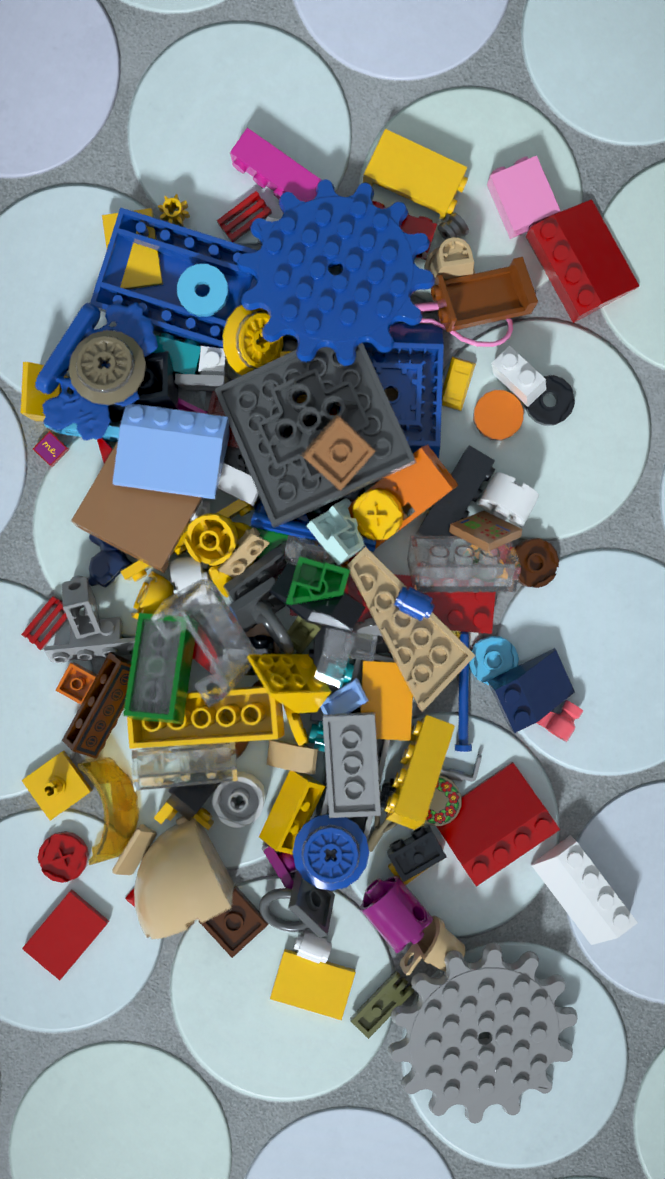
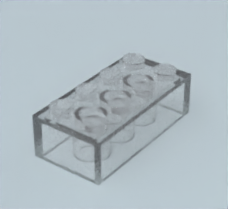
[407,536,521,593]

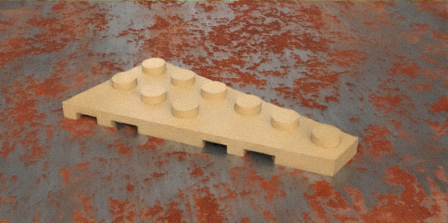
[346,547,476,711]

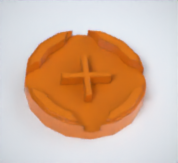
[473,390,524,440]

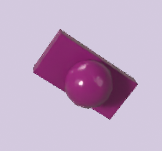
[261,843,296,889]

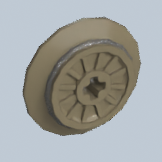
[69,330,146,405]

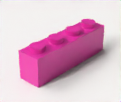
[230,128,321,202]

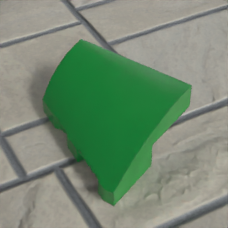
[286,556,350,605]

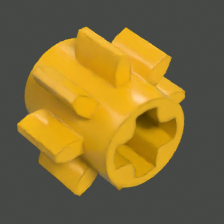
[158,194,190,227]

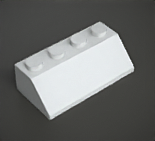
[531,835,638,945]

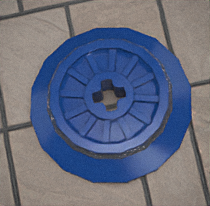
[293,814,369,891]

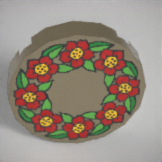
[425,776,462,826]

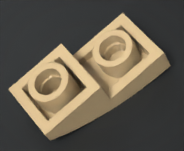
[267,740,318,774]

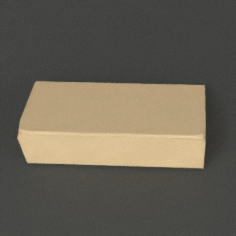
[112,824,157,875]

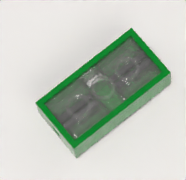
[123,613,198,724]

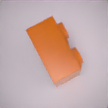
[55,662,97,704]

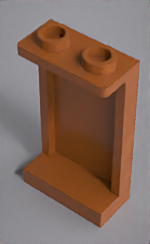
[431,257,538,332]

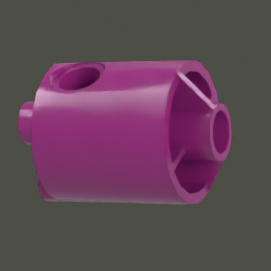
[360,876,433,953]

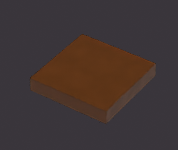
[198,886,269,958]

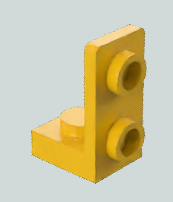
[154,802,214,830]

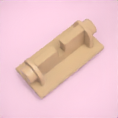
[218,527,269,578]

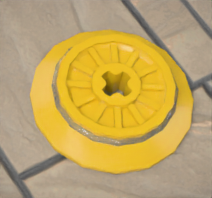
[223,305,284,375]

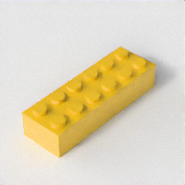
[125,686,285,749]

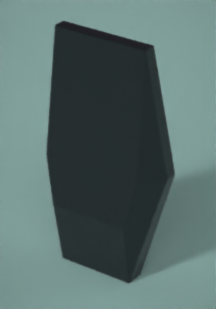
[270,562,366,633]

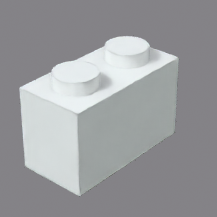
[491,346,546,407]

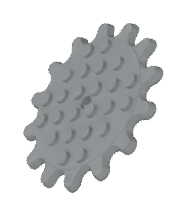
[387,943,578,1124]

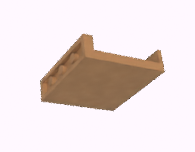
[71,442,207,573]

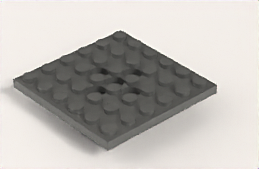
[215,343,417,528]

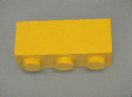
[259,771,326,855]

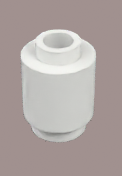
[293,931,332,964]

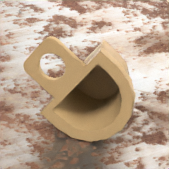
[424,237,475,280]
[400,915,465,975]

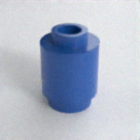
[394,587,435,621]

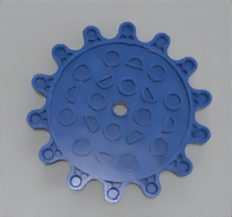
[237,179,435,366]

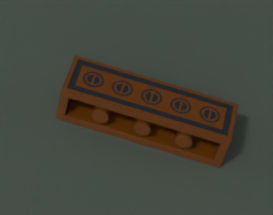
[62,652,131,759]

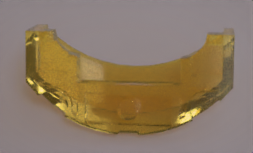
[78,757,139,865]

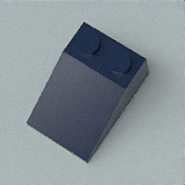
[487,648,575,733]

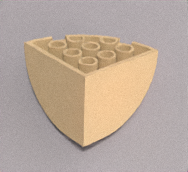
[134,816,234,939]

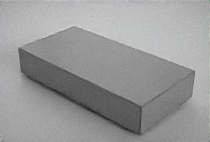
[175,374,230,392]

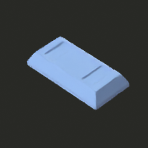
[320,678,368,715]

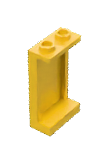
[363,129,468,221]

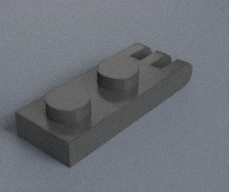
[223,547,287,603]

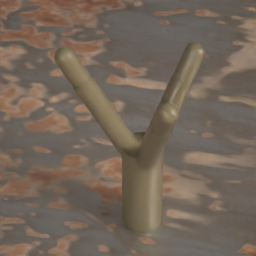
[367,816,398,852]

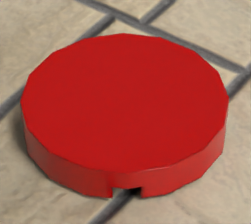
[38,831,89,883]

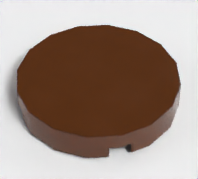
[509,538,559,588]

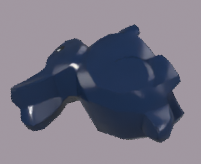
[87,534,133,588]

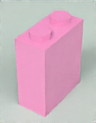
[487,155,561,239]

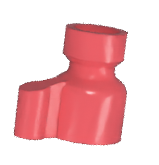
[537,700,583,742]

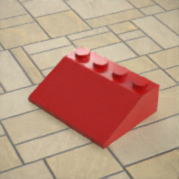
[526,199,640,323]
[436,762,560,887]

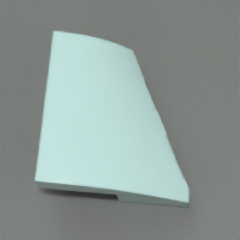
[307,498,365,566]

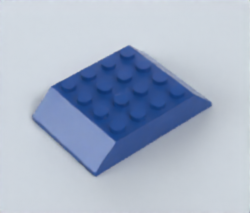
[90,207,258,348]

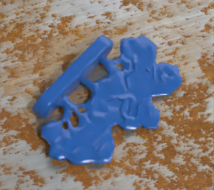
[35,302,158,441]

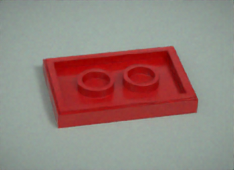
[22,889,109,981]

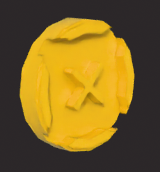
[352,489,403,540]

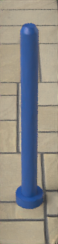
[454,631,472,752]

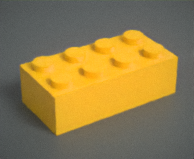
[384,715,455,830]

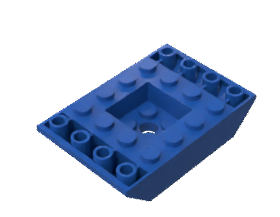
[339,323,444,458]

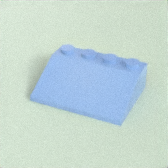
[113,404,230,499]

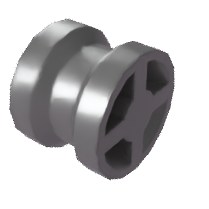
[438,213,469,240]

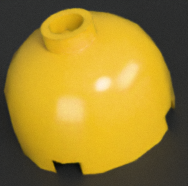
[185,513,238,566]
[131,571,177,622]

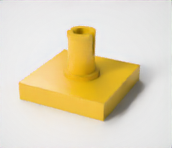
[21,751,93,821]

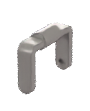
[440,754,482,782]

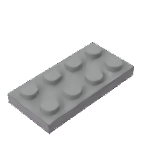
[323,712,381,818]

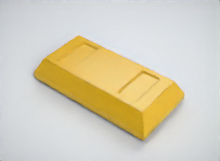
[442,356,476,411]

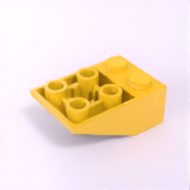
[247,654,331,713]

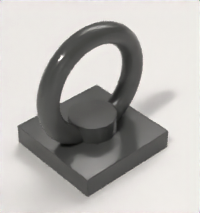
[230,577,294,654]
[259,869,335,938]

